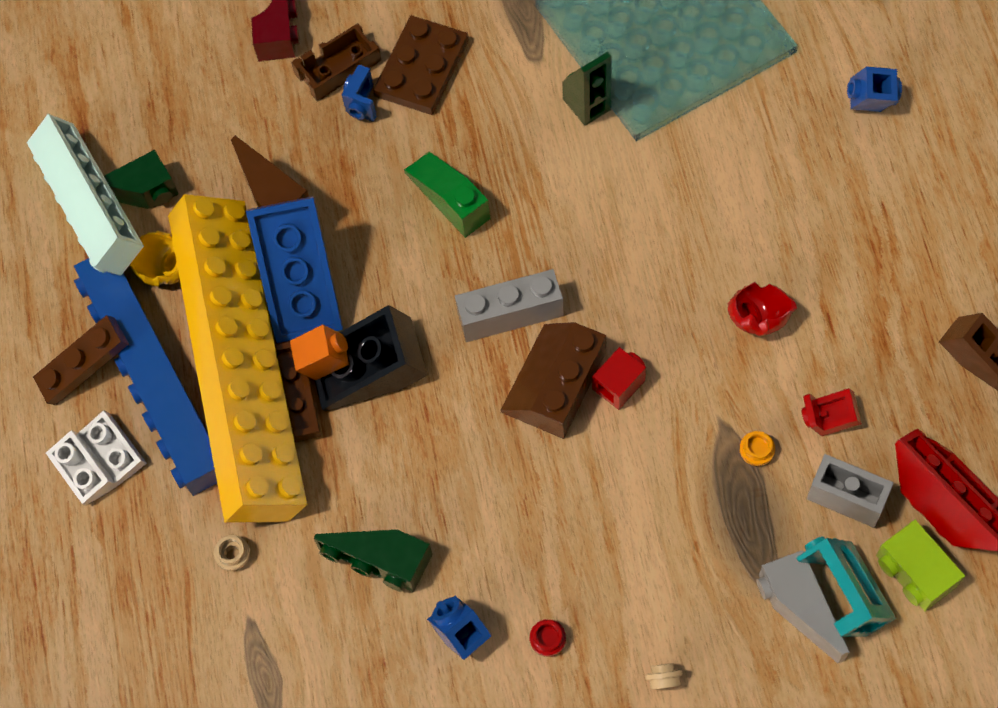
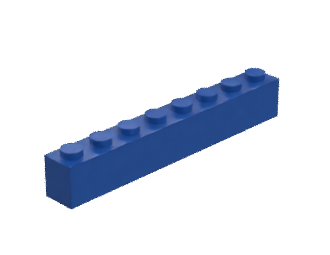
[74,258,217,496]

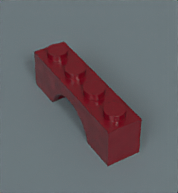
[251,0,300,62]

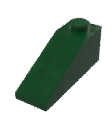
[562,52,612,126]

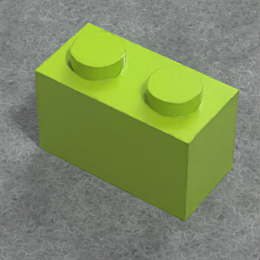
[876,520,965,612]

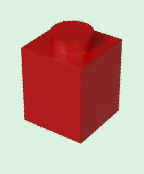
[592,347,646,410]

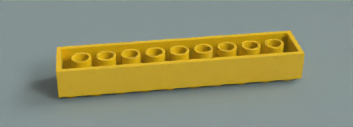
[168,194,307,522]

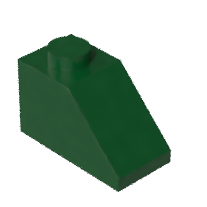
[104,150,179,209]

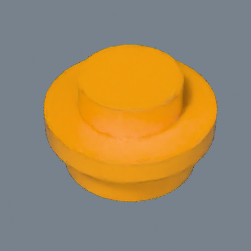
[739,431,775,466]

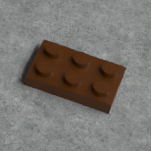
[373,15,469,115]

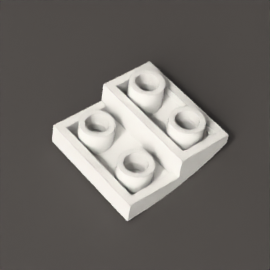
[46,410,147,505]

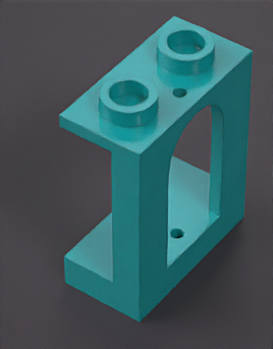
[796,536,897,637]

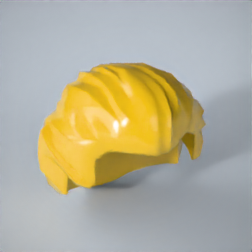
[130,231,180,287]

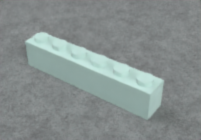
[27,114,144,276]

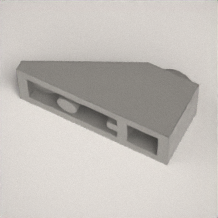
[756,550,849,663]

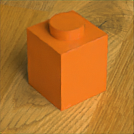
[290,325,349,380]

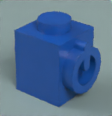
[847,66,902,112]
[427,596,492,660]

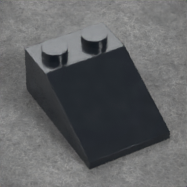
[314,305,428,411]

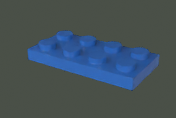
[246,196,343,343]

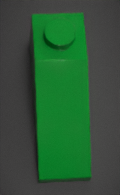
[404,152,491,238]

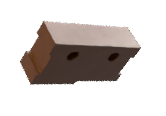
[291,23,382,101]

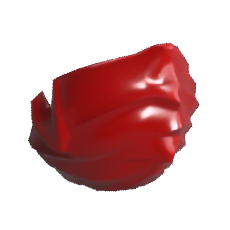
[727,282,797,336]

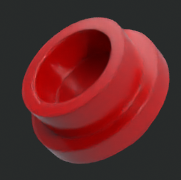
[529,619,566,657]

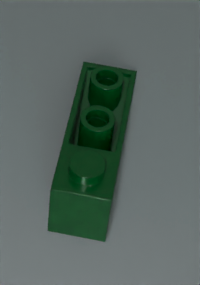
[313,529,433,592]

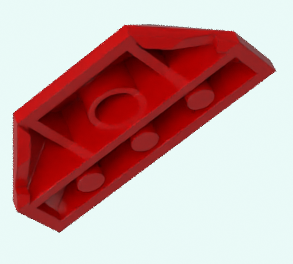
[895,428,998,551]

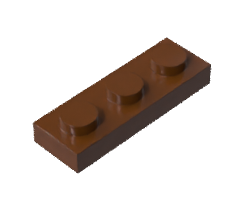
[33,315,129,405]
[275,341,321,443]

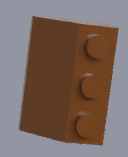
[501,322,606,439]

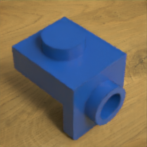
[342,64,377,122]

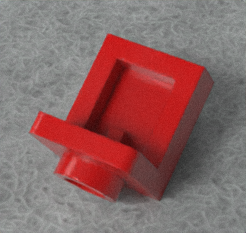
[801,388,862,436]

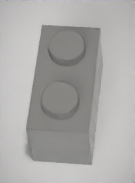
[807,454,894,528]

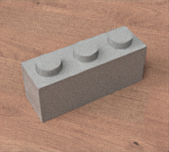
[455,269,564,342]

